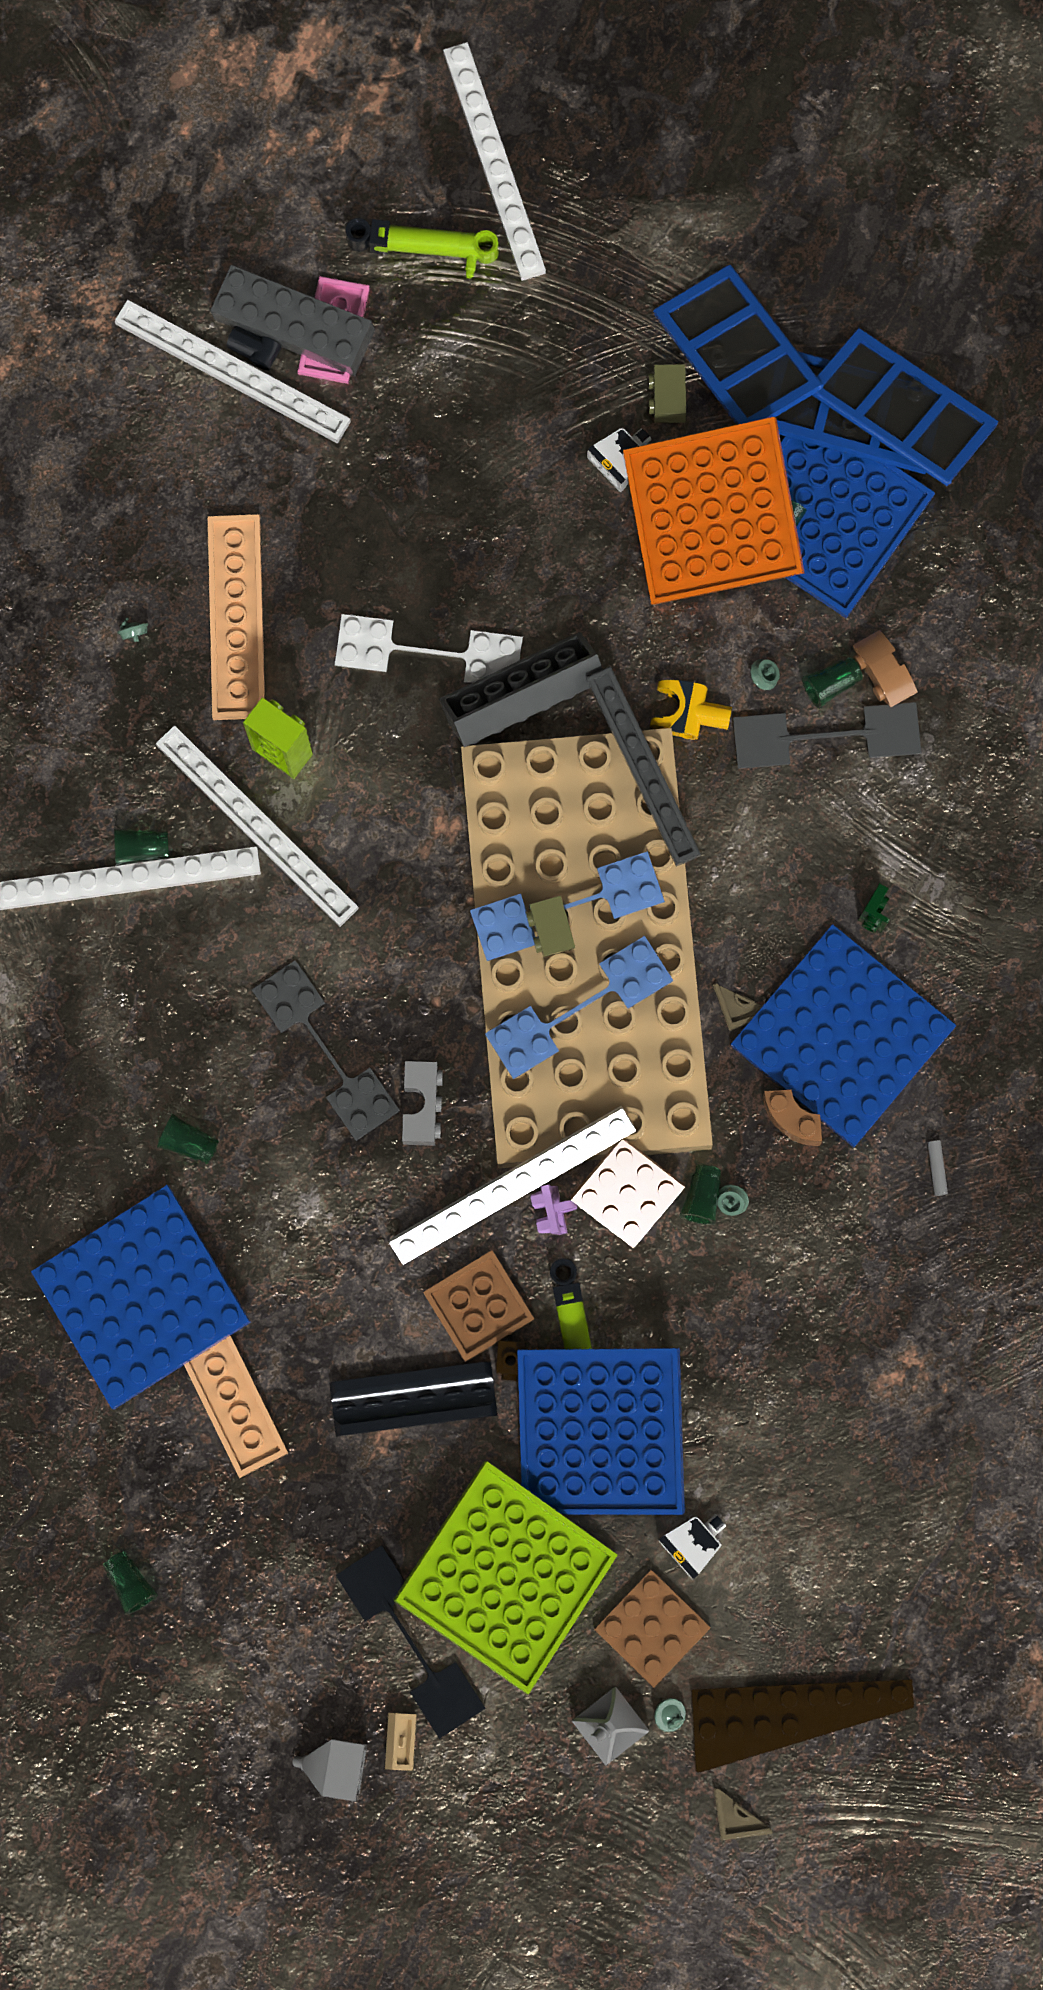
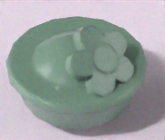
[117,617,148,642]
[750,659,780,690]
[716,1185,749,1216]
[654,1698,686,1732]

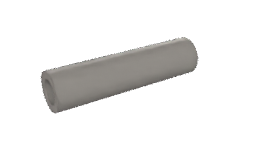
[927,1140,948,1196]

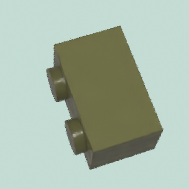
[649,364,686,423]
[525,896,575,958]

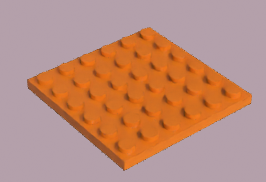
[623,417,805,605]

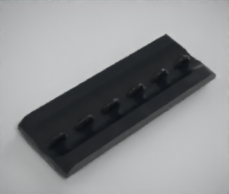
[330,1362,498,1437]

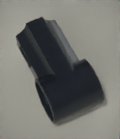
[226,326,282,371]

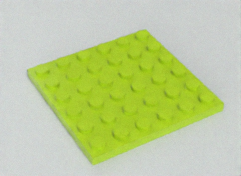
[393,1461,618,1694]

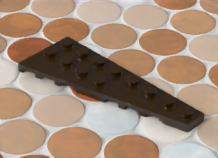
[691,1680,914,1773]

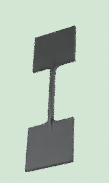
[733,702,921,769]
[252,960,400,1141]

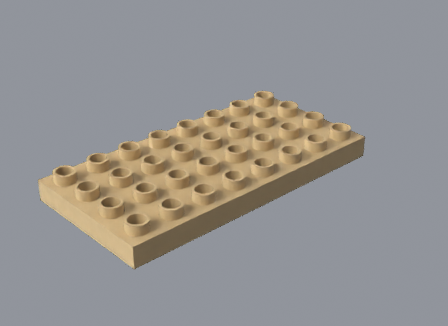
[461,728,713,1168]

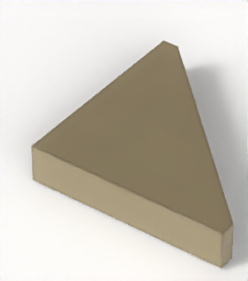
[713,983,763,1031]
[714,1788,772,1841]

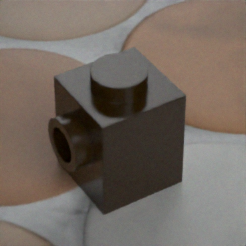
[496,1341,526,1382]

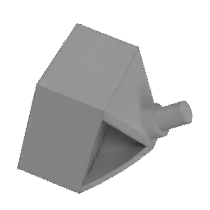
[572,1686,649,1766]
[293,1739,367,1801]

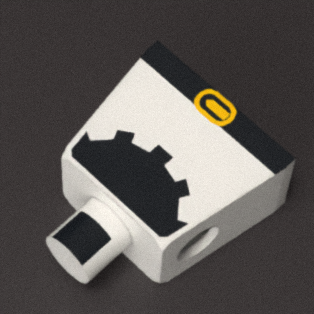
[587,428,651,493]
[658,1514,726,1580]

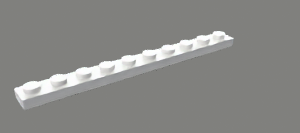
[443,42,546,281]
[115,300,350,443]
[156,725,359,927]
[0,847,261,910]
[389,1106,636,1265]

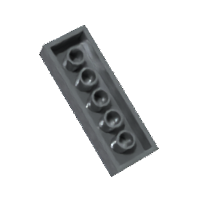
[210,265,375,377]
[439,632,603,747]

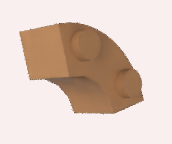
[853,630,918,707]
[763,1090,822,1146]

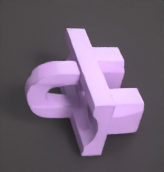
[531,1185,577,1235]

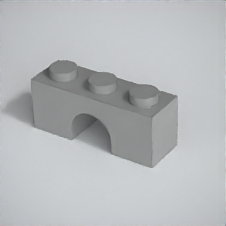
[402,1061,443,1146]

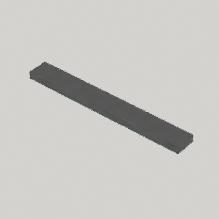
[586,666,701,867]

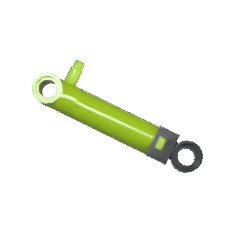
[345,218,499,278]
[550,1259,592,1349]

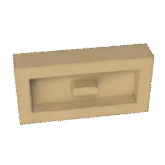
[385,1713,416,1771]

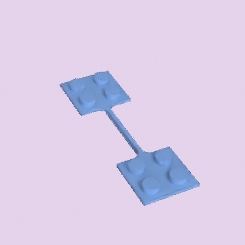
[470,851,665,961]
[485,936,673,1079]

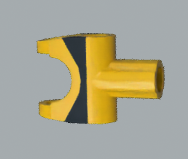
[650,680,732,740]

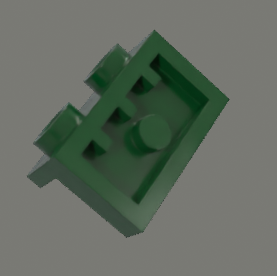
[858,883,890,933]

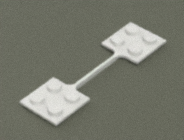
[335,614,523,683]

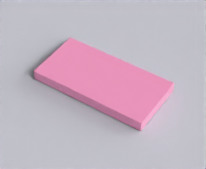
[298,276,370,384]

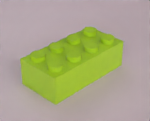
[243,697,313,779]

